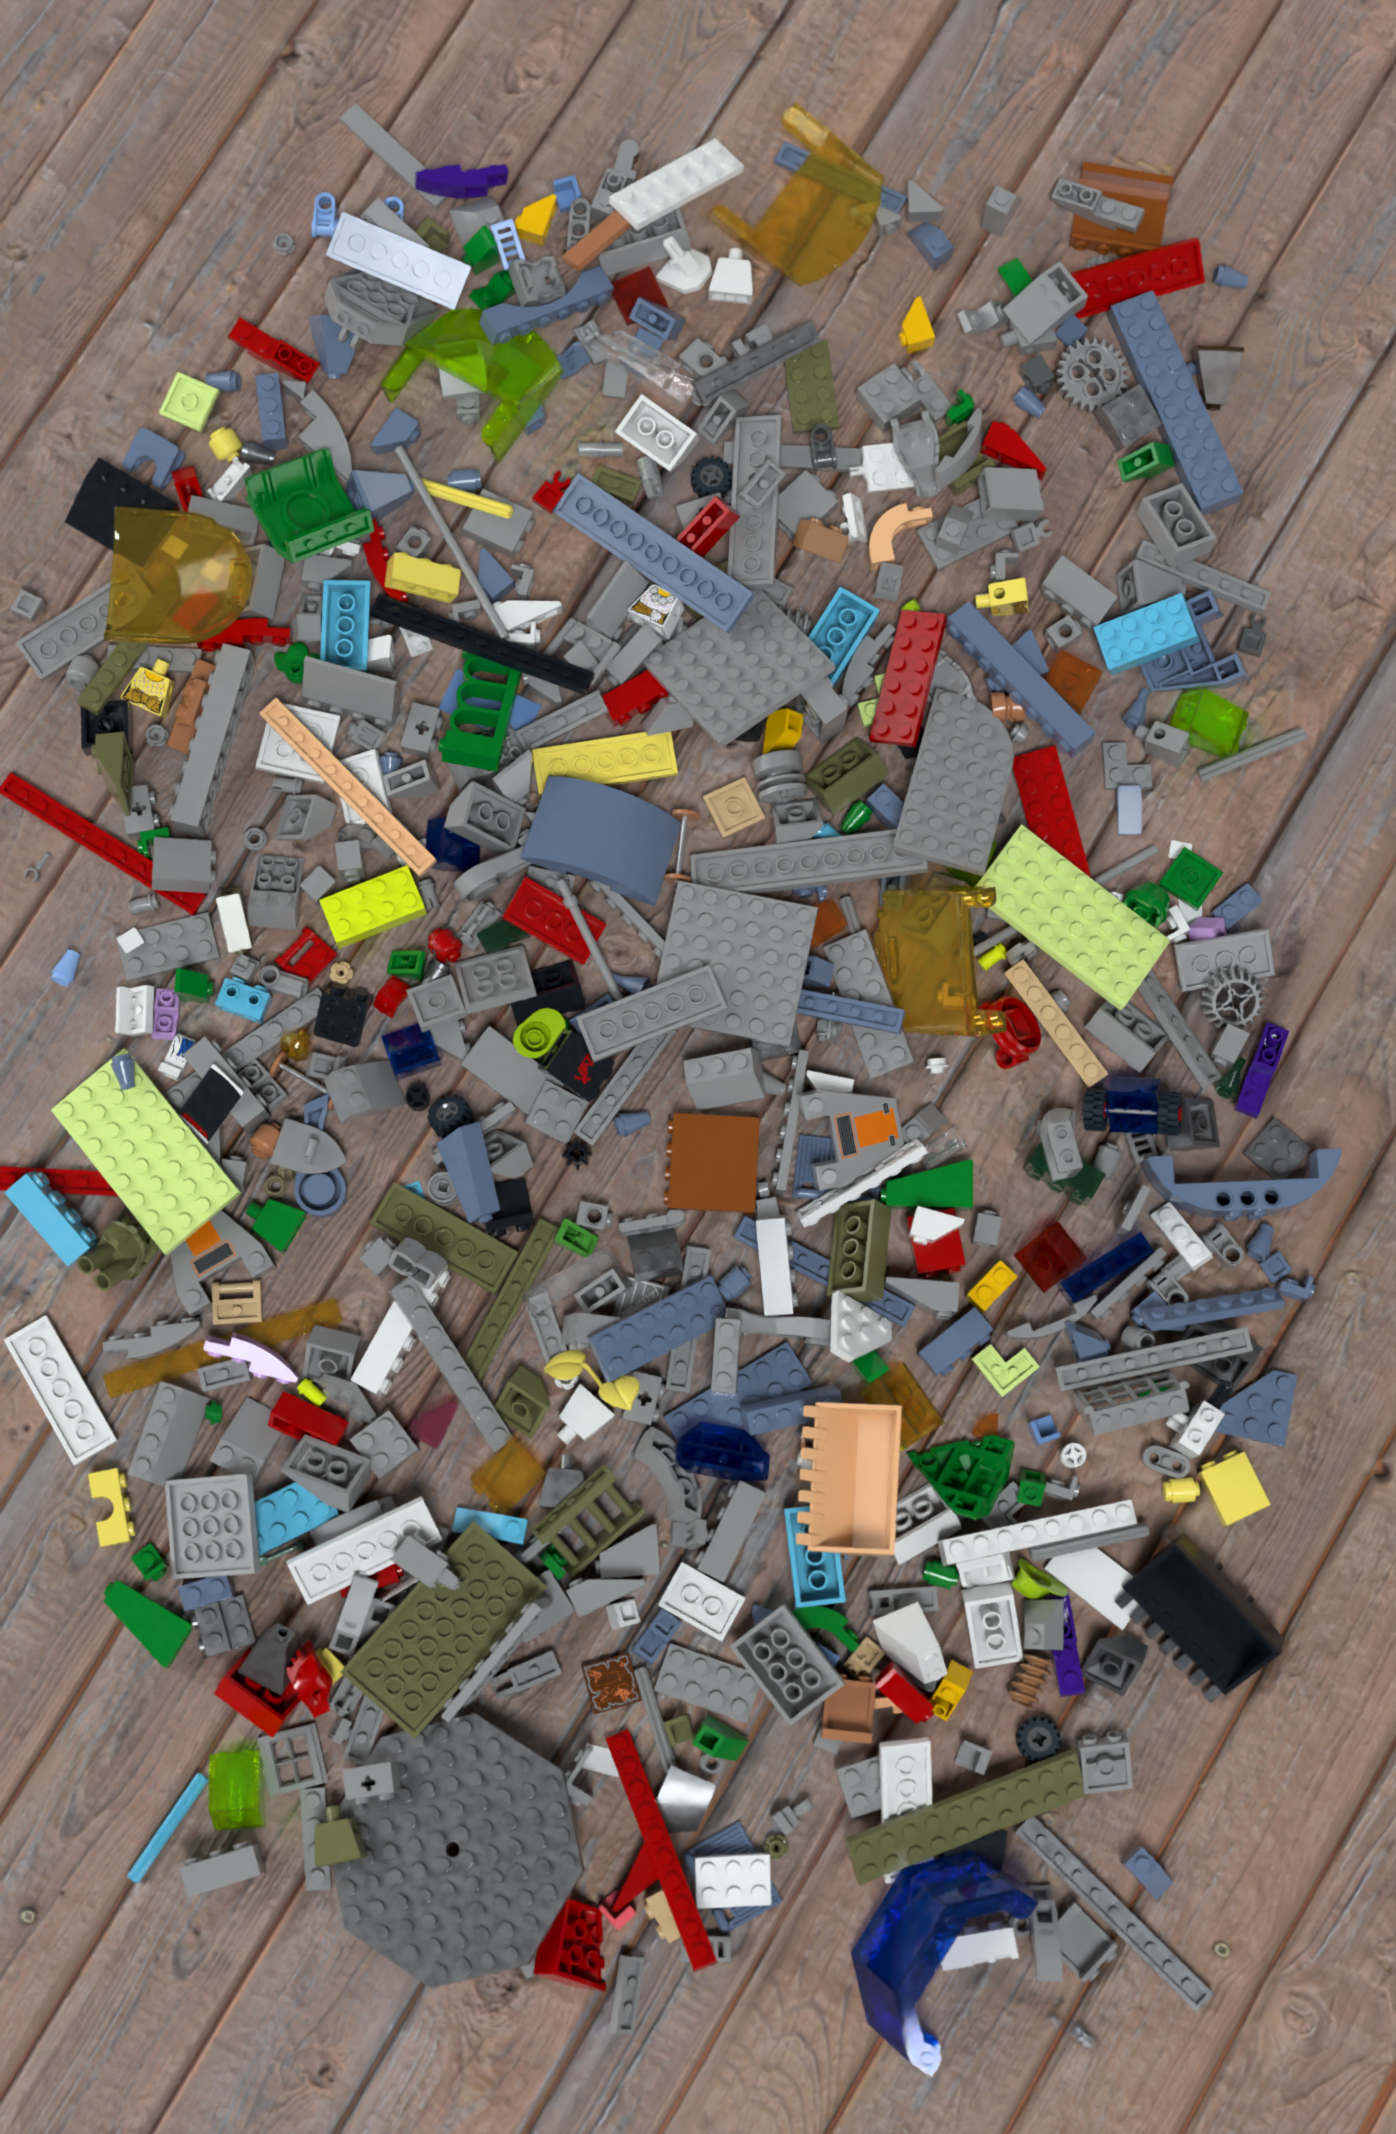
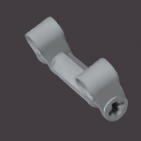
[1145,1222,1244,1306]

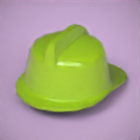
[513,1008,566,1059]
[1012,1559,1068,1599]

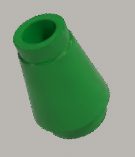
[840,800,873,835]

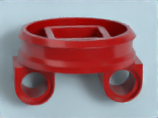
[974,996,1041,1069]

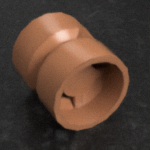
[989,692,1025,722]

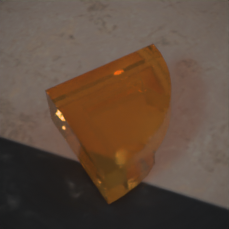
[972,1414,999,1437]

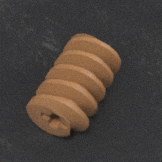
[1007,1654,1055,1711]

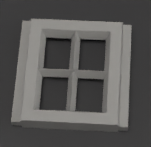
[257,1723,329,1797]

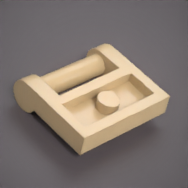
[212,1279,263,1326]

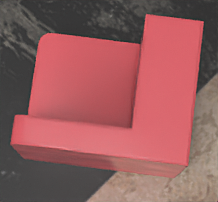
[598,1890,637,1930]

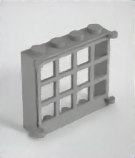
[1071,1369,1190,1436]

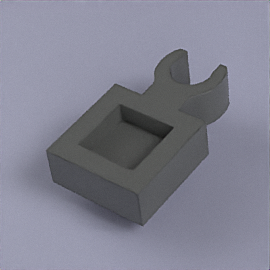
[1237,614,1267,658]

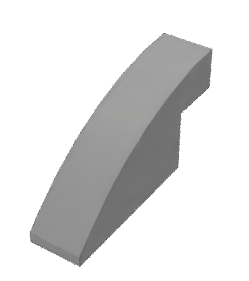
[298,390,353,485]

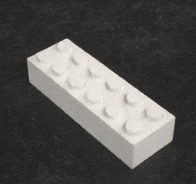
[351,1265,451,1398]

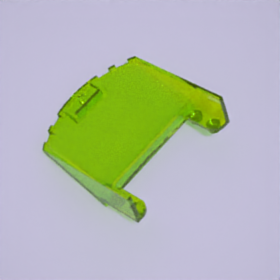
[380,309,563,463]

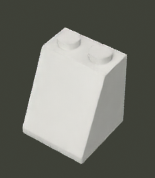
[873,1602,948,1684]

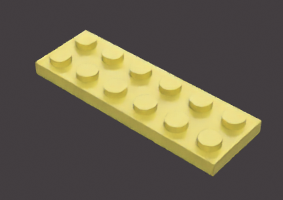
[532,731,678,797]

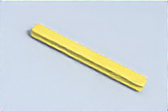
[414,478,514,519]

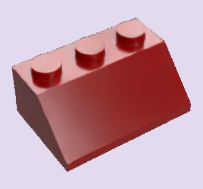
[214,1648,301,1738]

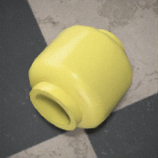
[208,426,243,463]

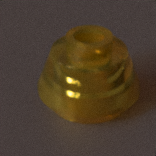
[280,1031,311,1061]

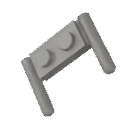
[542,617,622,686]

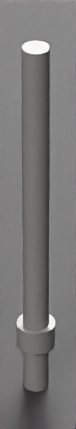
[556,878,623,1001]

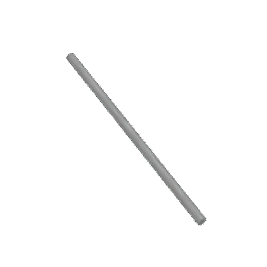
[395,446,510,640]
[955,845,1158,965]

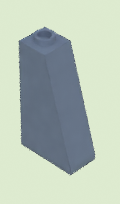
[437,1122,500,1224]

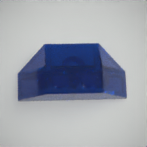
[674,1421,770,1481]

